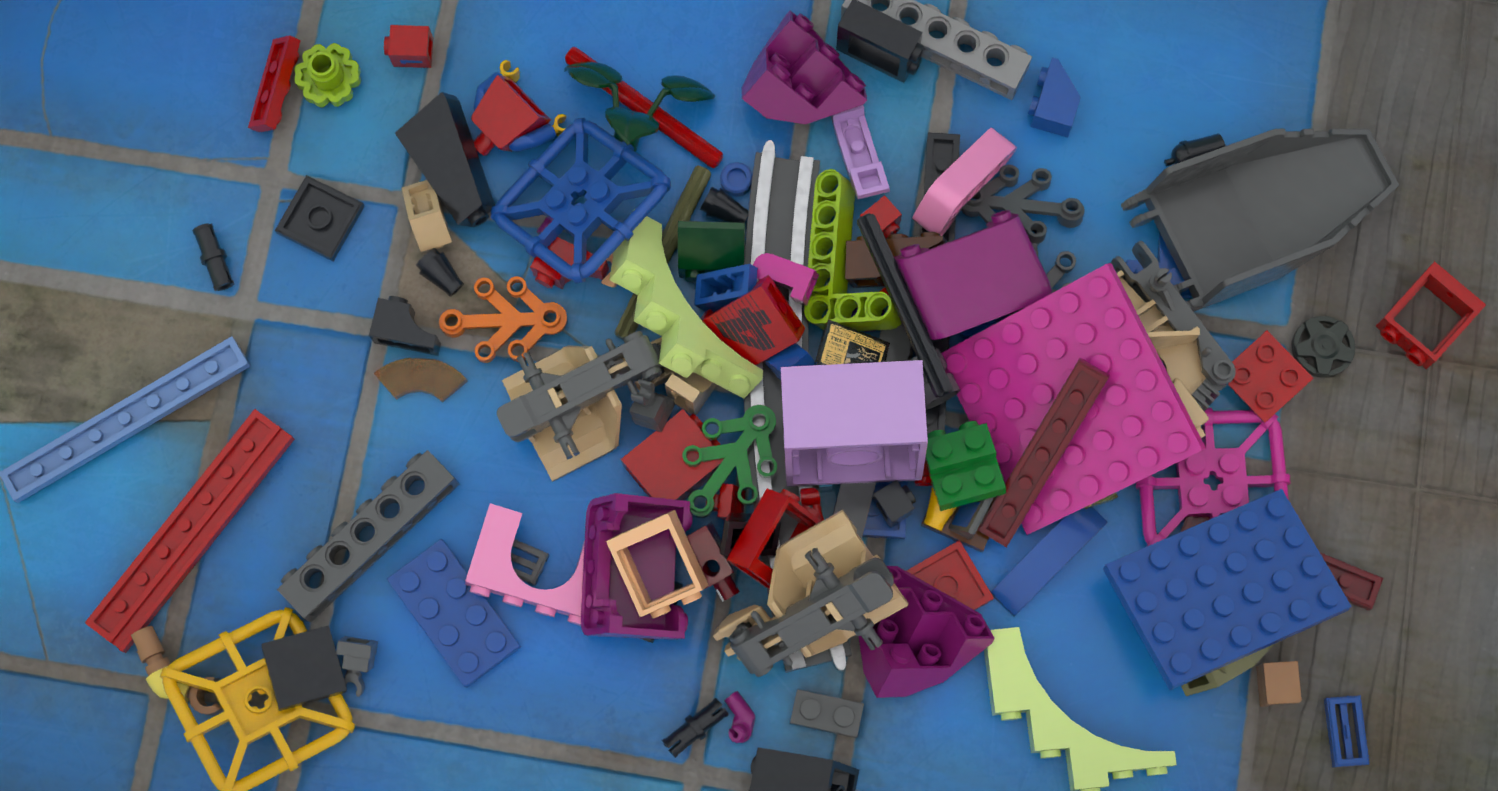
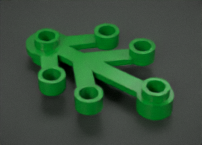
[682,405,777,518]

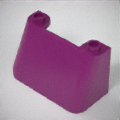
[894,210,1053,340]
[581,493,692,640]

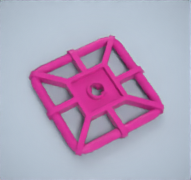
[1136,408,1291,547]

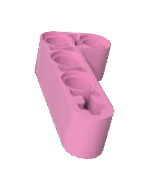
[912,127,1017,236]

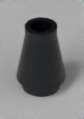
[700,187,749,223]
[416,248,464,297]

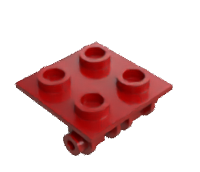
[1228,330,1314,423]

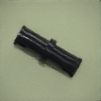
[192,223,235,291]
[662,698,729,758]

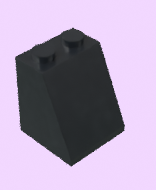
[748,747,859,791]

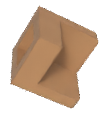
[1256,661,1302,707]

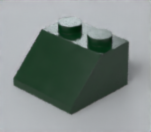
[678,221,745,283]

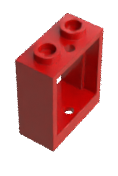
[1376,261,1486,369]
[726,488,822,590]

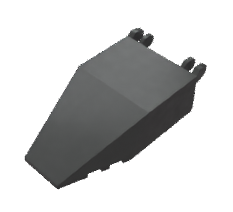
[1121,129,1399,312]

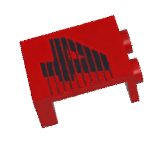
[700,275,806,365]

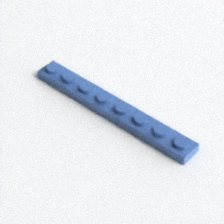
[0,336,251,503]

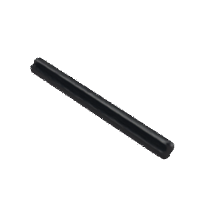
[857,213,953,398]

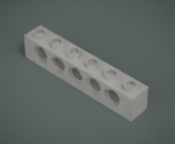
[841,0,1032,100]

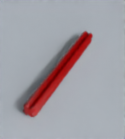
[565,47,723,168]

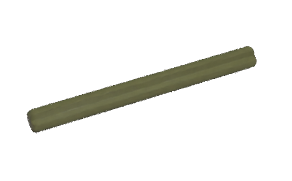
[615,165,711,340]

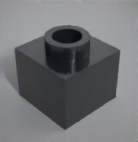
[872,480,916,528]

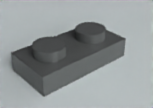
[790,689,864,738]

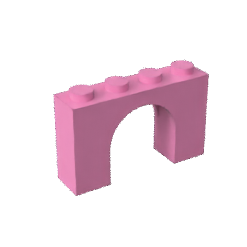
[465,503,585,626]

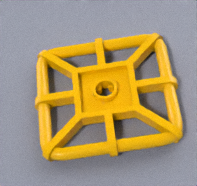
[160,607,355,791]

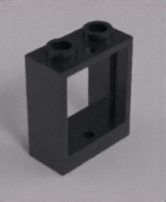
[836,0,925,83]

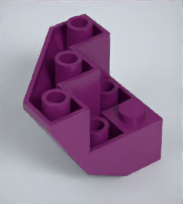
[742,11,867,124]
[858,566,995,698]

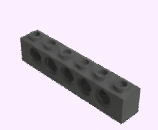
[277,450,459,623]

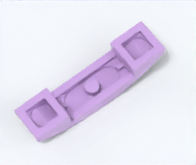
[831,105,890,199]

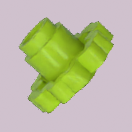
[294,43,361,108]

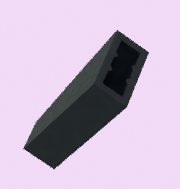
[395,92,495,227]

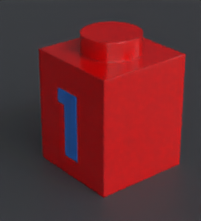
[384,25,434,68]

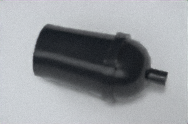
[1164,133,1225,166]

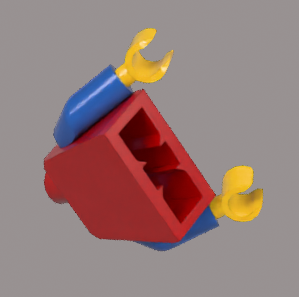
[471,60,567,156]

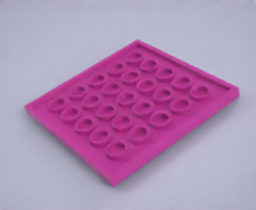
[942,263,1206,535]

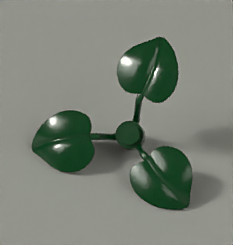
[564,62,715,152]

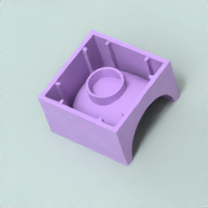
[781,360,928,487]

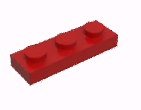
[248,35,301,132]

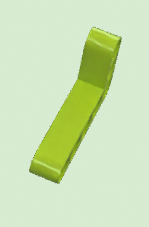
[804,169,901,332]

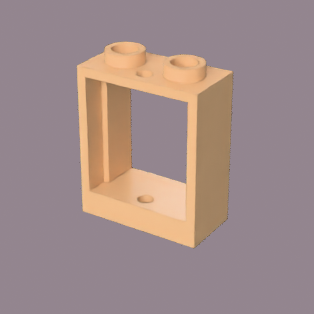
[606,510,708,619]

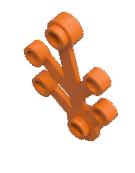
[439,276,567,363]

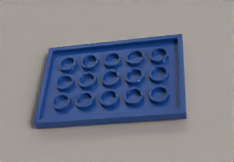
[1103,489,1352,691]

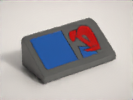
[949,475,1004,540]

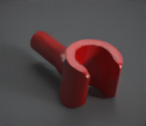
[800,487,824,521]

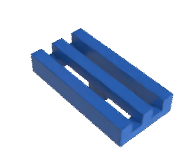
[1324,695,1370,768]

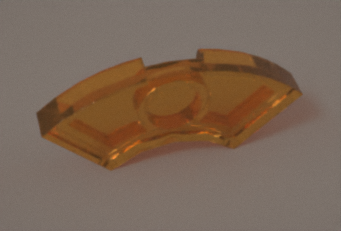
[374,358,468,403]

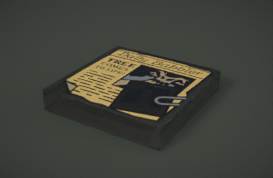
[814,319,890,365]

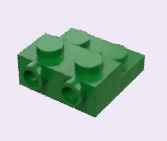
[925,421,1006,511]

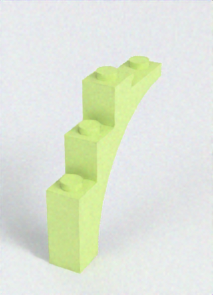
[609,209,763,399]
[984,627,1177,791]

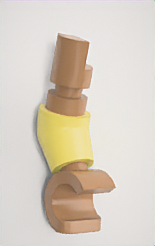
[131,626,223,716]

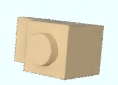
[402,180,452,252]
[665,372,717,415]

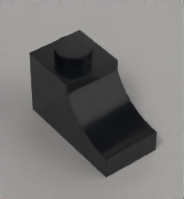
[369,296,441,356]

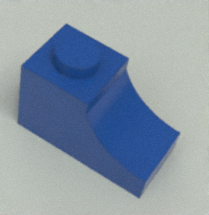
[694,264,758,313]

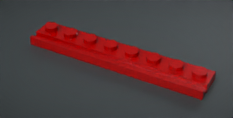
[85,409,295,653]

